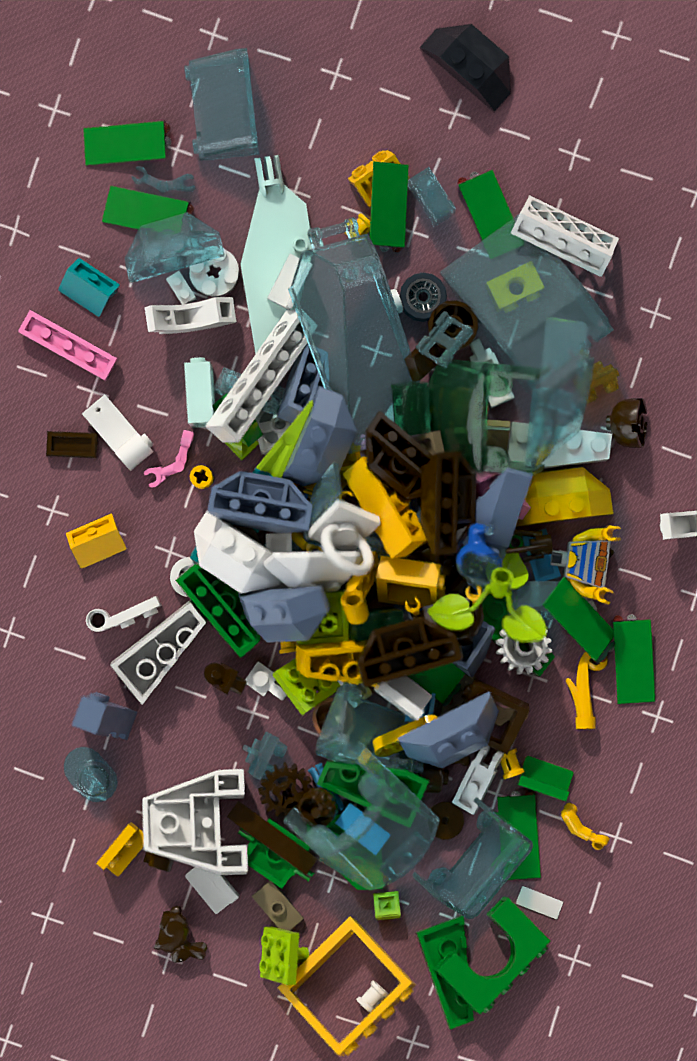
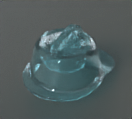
[63,747,118,802]

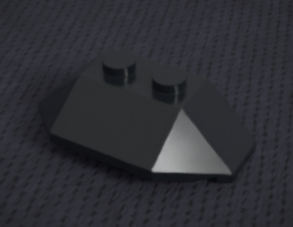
[420,24,511,113]

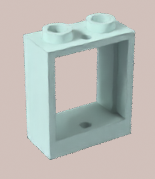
[184,357,215,428]

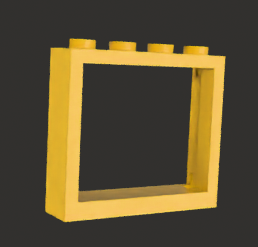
[278,917,416,1057]

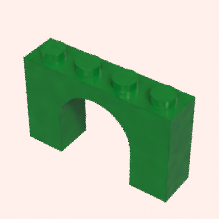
[433,896,550,1014]

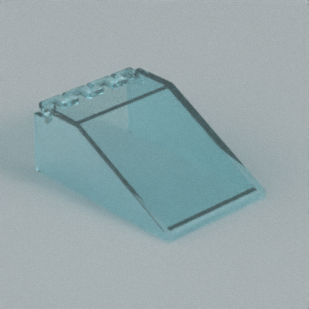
[439,214,614,393]

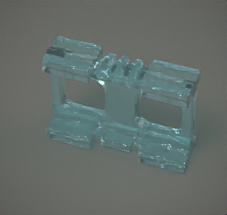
[416,311,473,369]

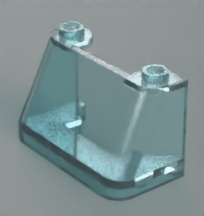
[184,48,259,161]
[315,683,424,774]

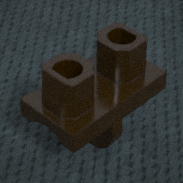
[203,662,247,695]

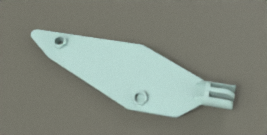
[241,155,314,354]

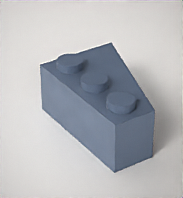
[277,343,331,423]
[72,692,137,740]

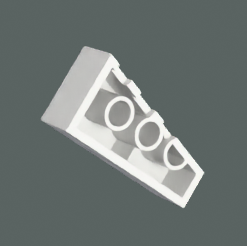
[504,422,612,471]

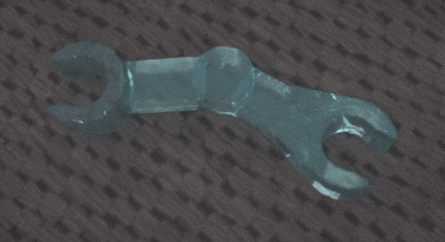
[131,166,196,193]

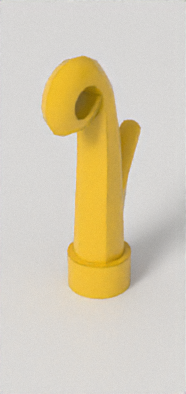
[566,651,608,729]

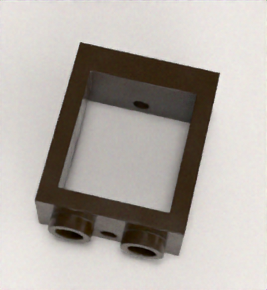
[454,678,530,754]

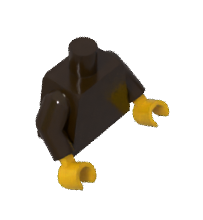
[405,585,484,658]

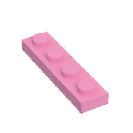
[18,310,118,381]

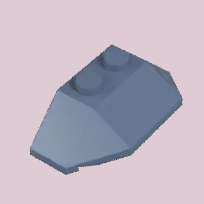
[282,386,357,486]
[207,471,313,534]
[238,586,330,642]
[398,692,499,768]

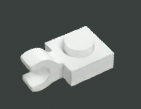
[245,661,287,701]

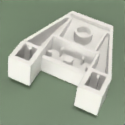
[142,769,248,875]

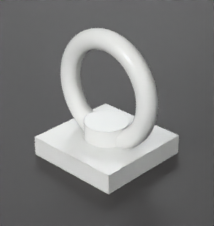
[308,499,380,575]

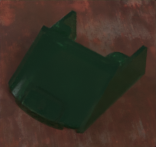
[425,359,549,476]

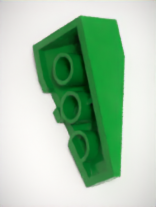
[317,761,430,826]

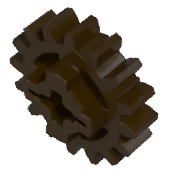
[258,762,313,818]

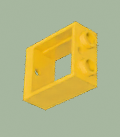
[376,556,446,608]

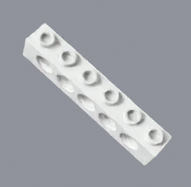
[206,309,319,442]

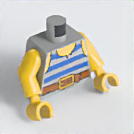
[550,526,621,604]

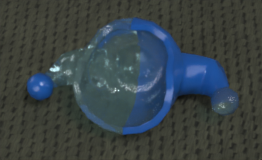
[456,523,502,596]

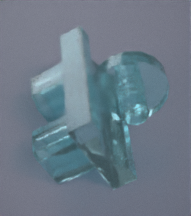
[243,731,288,780]

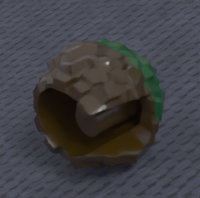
[297,787,338,830]

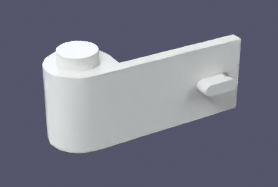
[82,394,154,471]

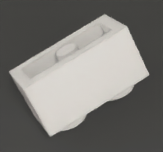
[166,271,196,305]

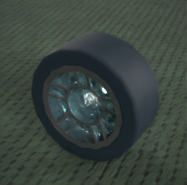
[400,272,447,322]

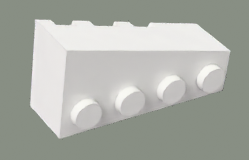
[111,600,206,705]

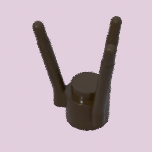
[505,529,553,563]

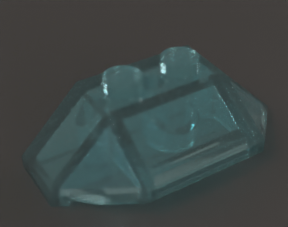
[124,212,225,283]

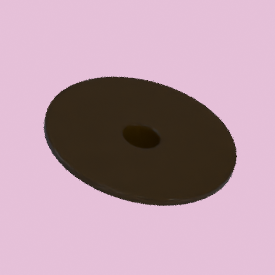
[426,802,464,840]

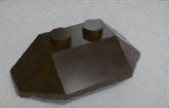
[365,411,433,500]
[421,451,476,555]
[357,616,462,688]

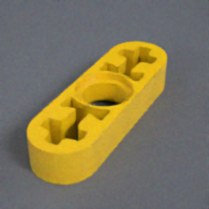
[372,715,438,757]

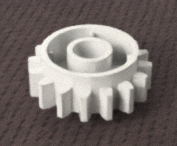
[496,629,552,674]

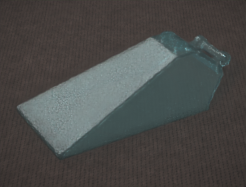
[288,217,435,455]

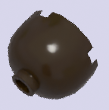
[428,300,479,350]
[606,398,647,448]

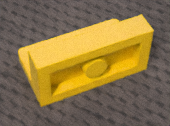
[66,513,127,568]

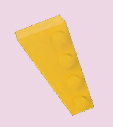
[343,456,427,558]
[296,637,378,687]

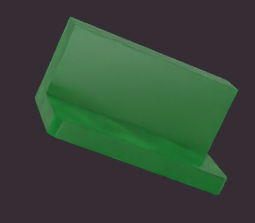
[517,756,573,801]

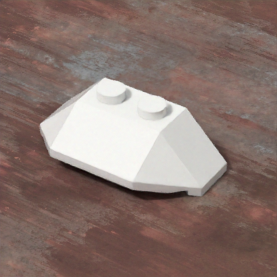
[194,510,282,593]
[264,551,363,592]

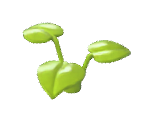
[428,553,546,642]

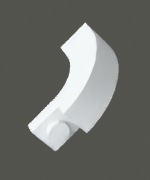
[145,297,236,334]

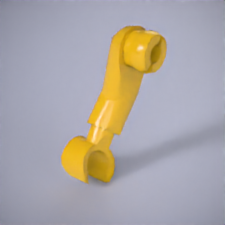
[561,803,610,850]

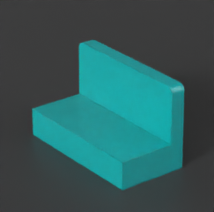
[58,258,120,317]

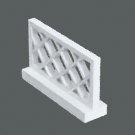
[511,195,619,277]

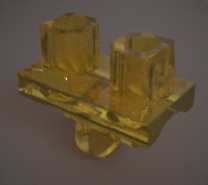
[571,359,620,404]

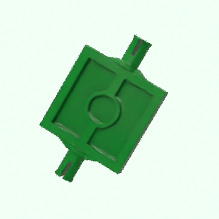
[237,818,314,888]

